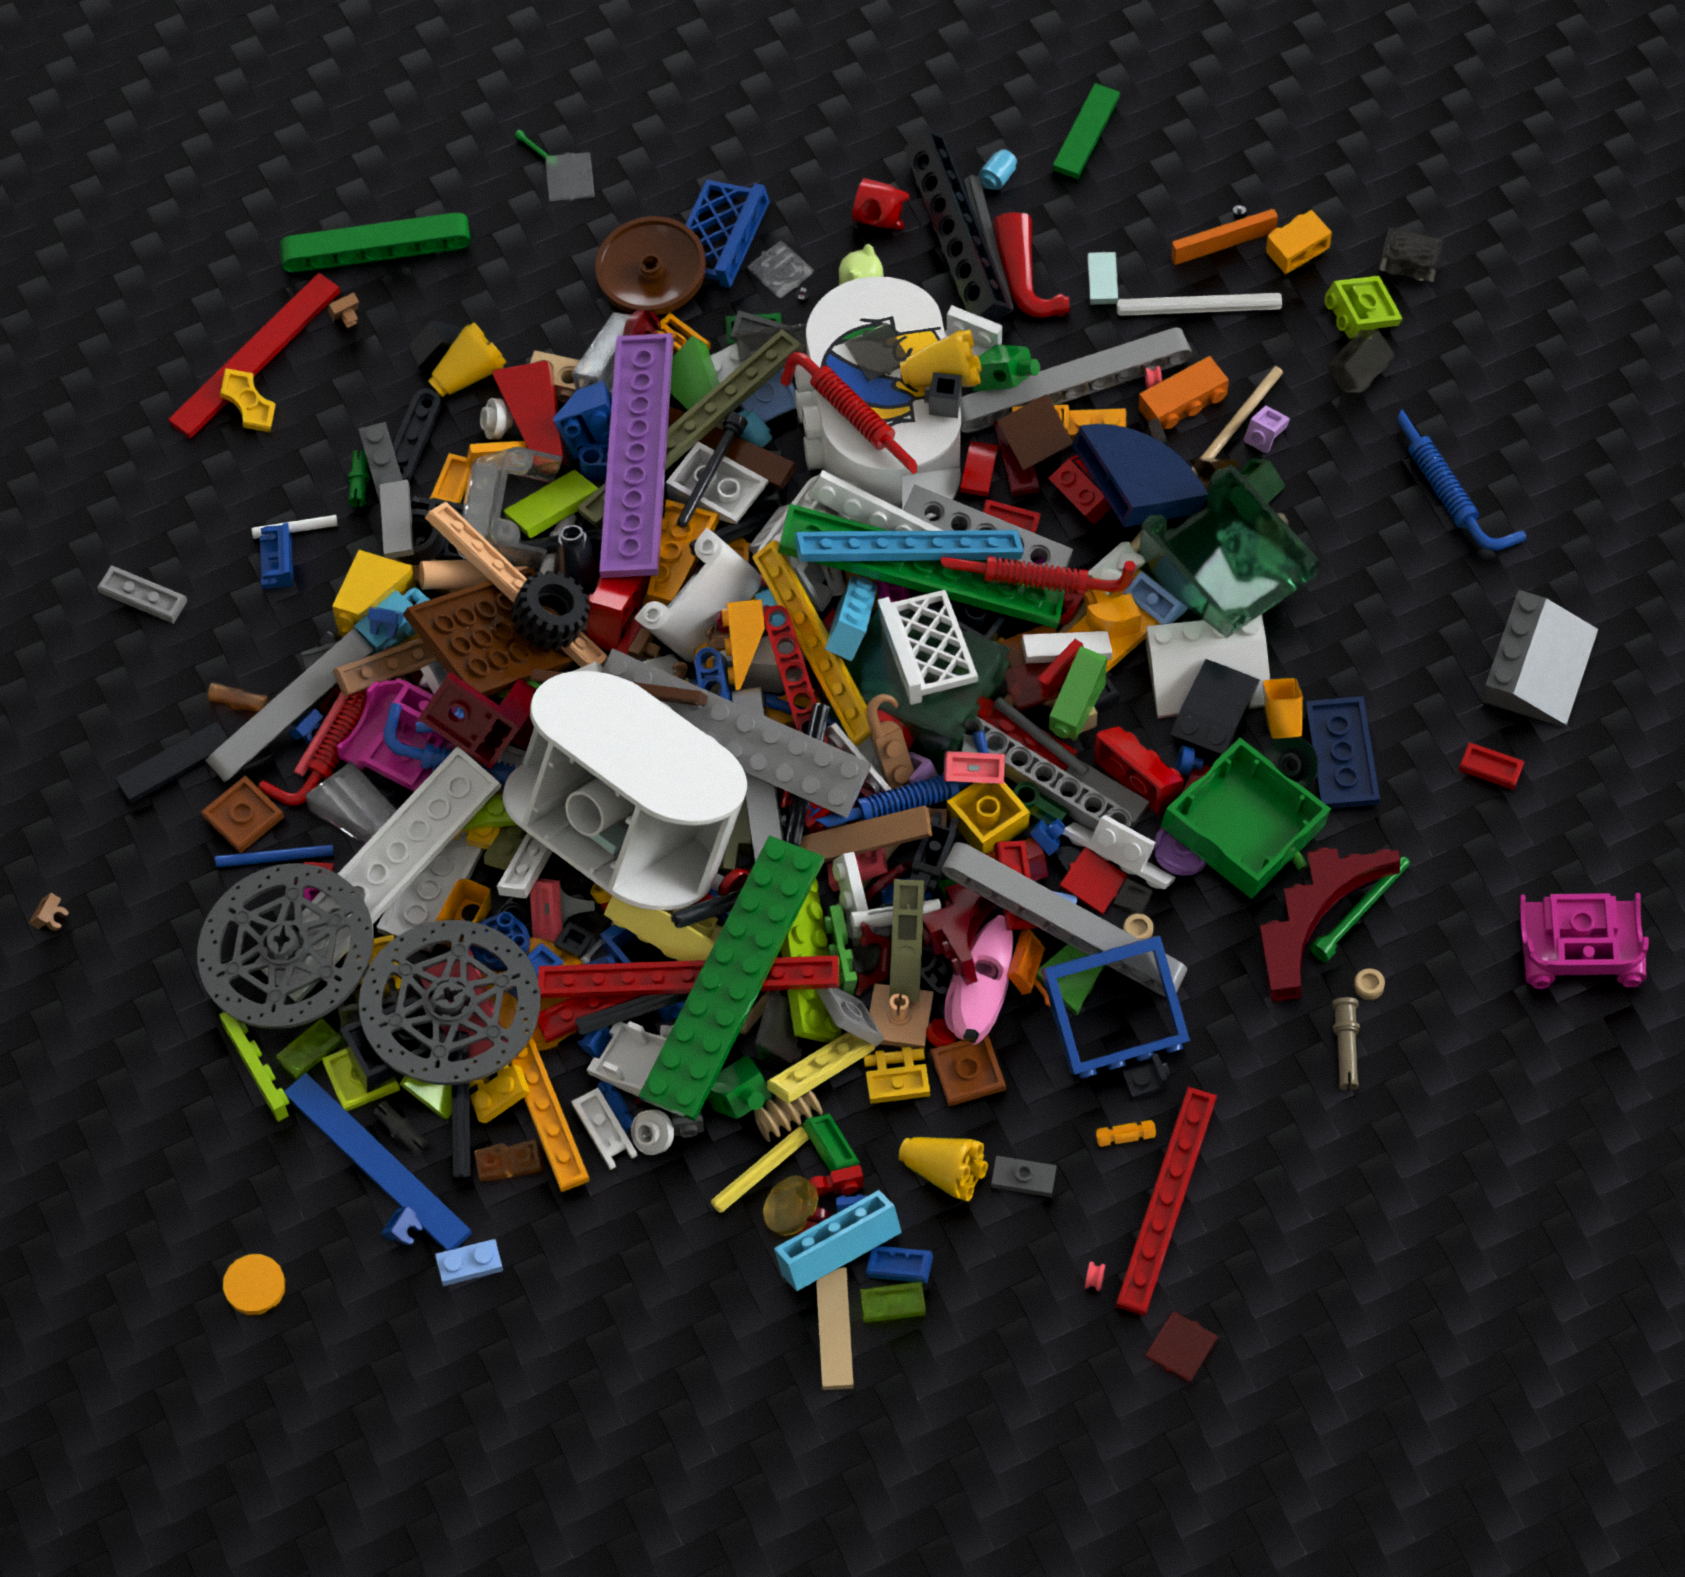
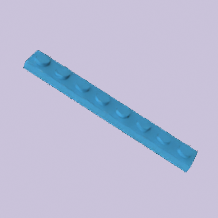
[794,530,1024,562]

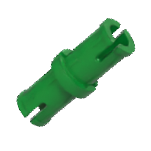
[348,450,370,507]

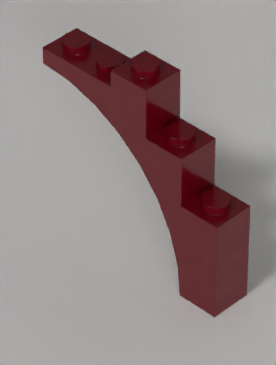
[922,837,1048,985]
[1260,847,1400,1002]

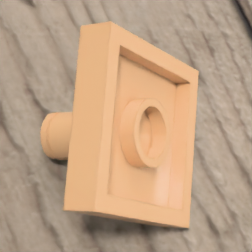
[869,983,934,1051]

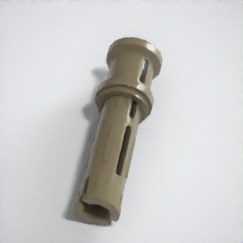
[1331,997,1360,1090]

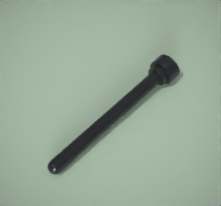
[677,412,748,528]

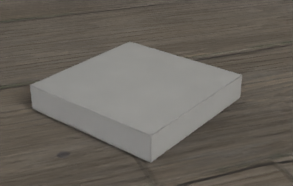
[816,988,884,1046]

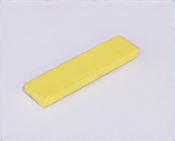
[767,1032,875,1104]

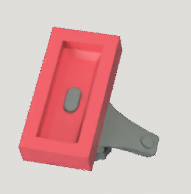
[944,735,1005,784]
[530,878,595,941]

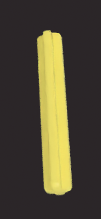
[711,1126,809,1213]

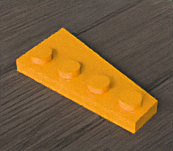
[647,499,720,606]

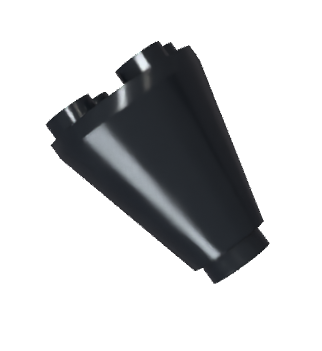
[553,525,601,595]

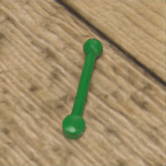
[514,130,558,168]

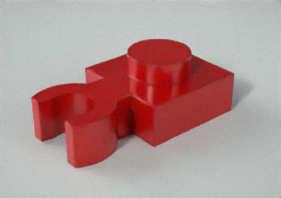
[810,1165,863,1197]

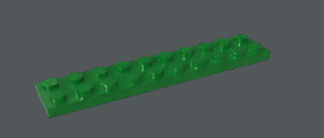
[777,504,1065,629]
[638,835,824,1121]

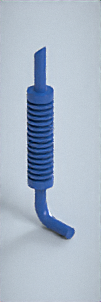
[1397,408,1526,551]
[383,703,520,788]
[814,730,989,828]

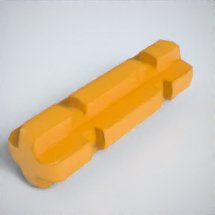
[1096,1120,1156,1146]

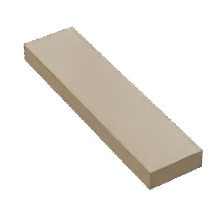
[816,1268,854,1390]

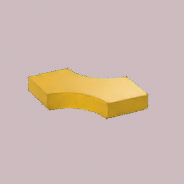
[220,368,276,433]

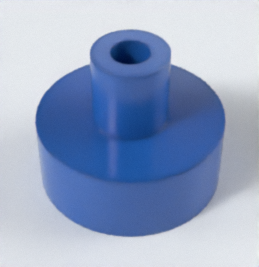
[1175,745,1204,776]

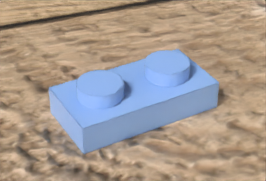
[435,1239,503,1286]

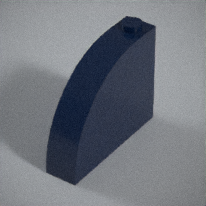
[1071,424,1209,527]

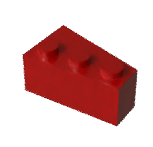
[587,576,651,651]

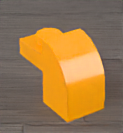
[1084,577,1141,638]

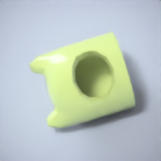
[839,244,883,285]

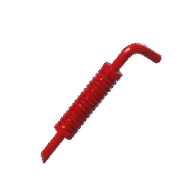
[780,352,917,474]
[941,556,1136,596]
[258,646,389,806]

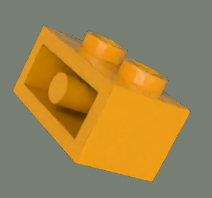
[1266,210,1332,274]

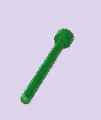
[1309,857,1409,962]

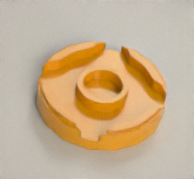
[223,1254,285,1315]

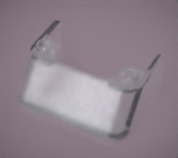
[456,447,562,573]

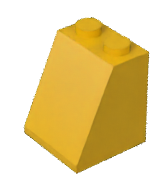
[332,550,416,637]

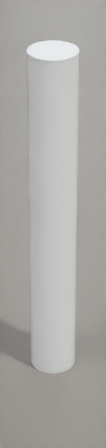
[252,515,338,539]

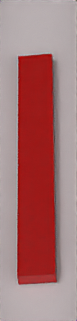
[168,273,340,439]
[1116,1087,1217,1316]

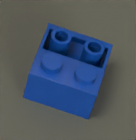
[553,381,612,460]

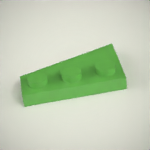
[823,905,857,996]
[1036,917,1107,1017]

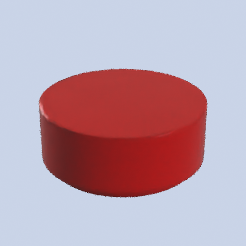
[926,1018,957,1047]

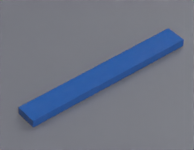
[284,1073,472,1251]

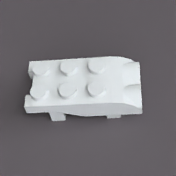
[587,1021,667,1097]

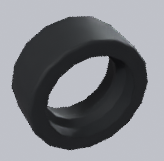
[397,509,445,565]

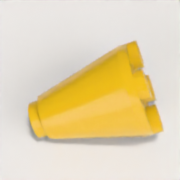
[428,322,507,398]
[900,329,982,387]
[899,1137,988,1201]

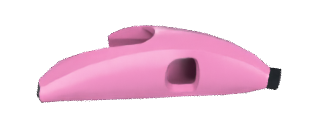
[944,909,1013,1045]

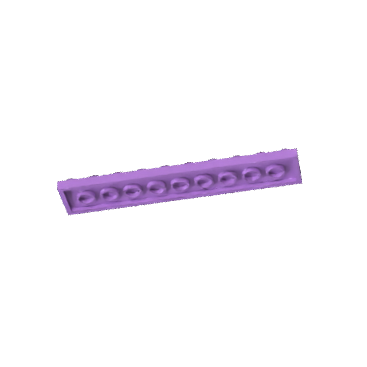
[599,333,674,578]

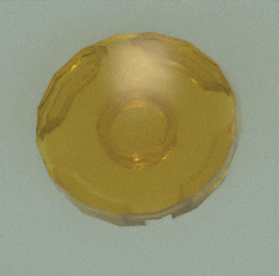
[763,1175,818,1236]

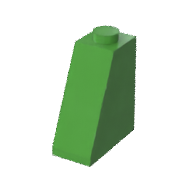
[670,336,720,410]
[1049,646,1107,741]

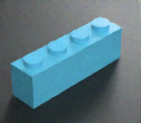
[825,574,878,661]
[774,1190,902,1291]

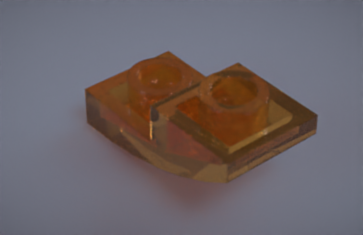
[474,1139,544,1181]

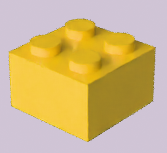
[947,782,1030,854]

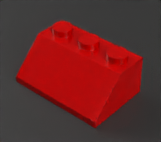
[1094,726,1184,816]

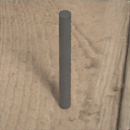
[993,697,1090,777]

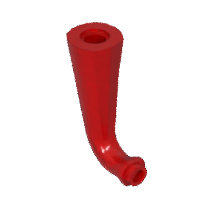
[993,212,1070,319]

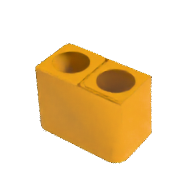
[1263,678,1303,739]
[435,879,491,948]

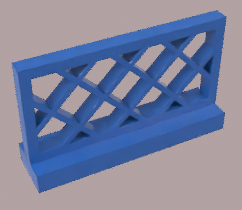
[686,180,770,288]

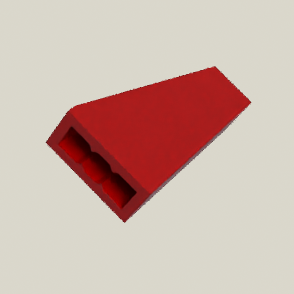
[492,360,567,471]

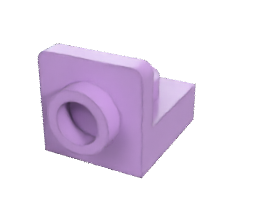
[1244,406,1290,453]

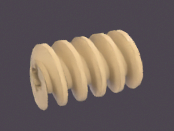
[754,1090,823,1142]

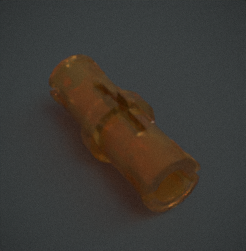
[207,682,269,713]

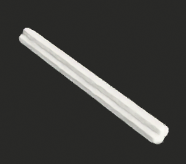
[1117,293,1282,316]

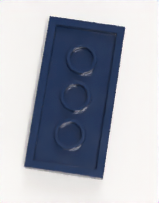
[1305,696,1380,809]

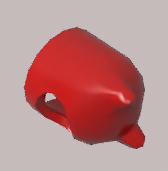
[852,178,909,230]

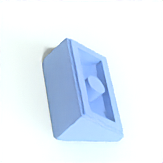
[1123,571,1188,625]

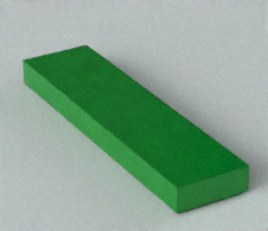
[1053,83,1120,179]

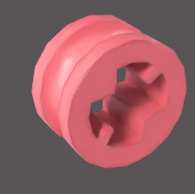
[1144,366,1162,389]
[1085,1261,1106,1291]

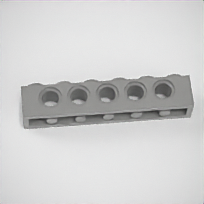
[903,484,1073,570]

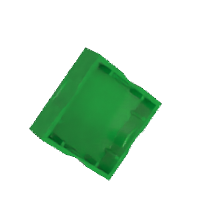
[1161,738,1331,899]

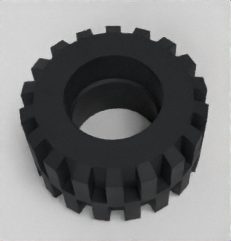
[511,571,590,651]

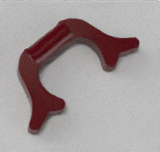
[865,861,913,905]
[854,922,891,996]

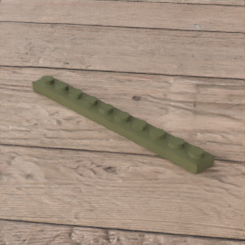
[577,329,803,529]

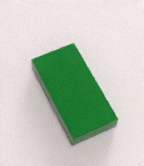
[802,1113,859,1172]

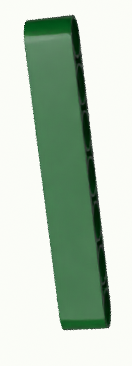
[280,213,471,272]

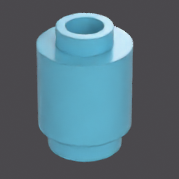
[979,149,1017,190]
[738,409,773,447]

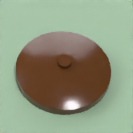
[595,216,706,315]

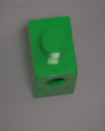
[973,344,1040,391]
[707,1055,772,1119]

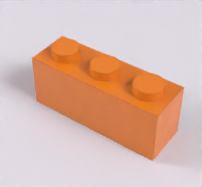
[1138,356,1229,433]

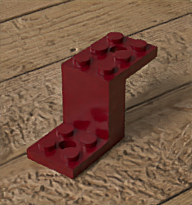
[418,672,537,770]

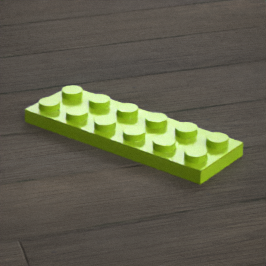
[781,879,842,1043]

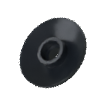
[1264,737,1319,789]

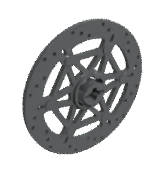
[197,863,374,1029]
[359,920,541,1085]

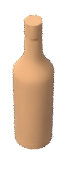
[419,560,528,590]

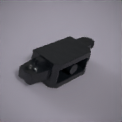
[909,812,960,900]

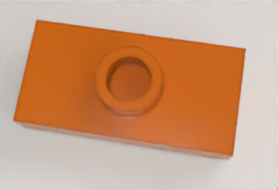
[1007,929,1045,995]

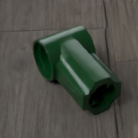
[1013,782,1070,825]

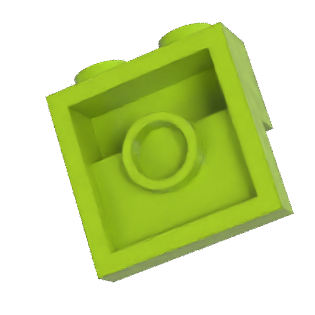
[1325,276,1403,338]

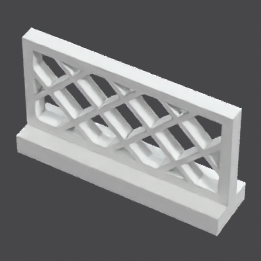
[878,590,978,705]

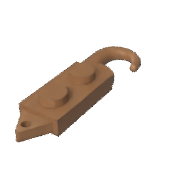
[866,694,915,790]

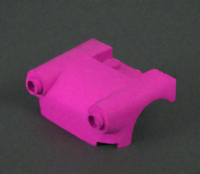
[337,678,470,793]
[1518,893,1649,989]

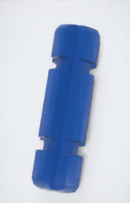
[598,1081,634,1134]

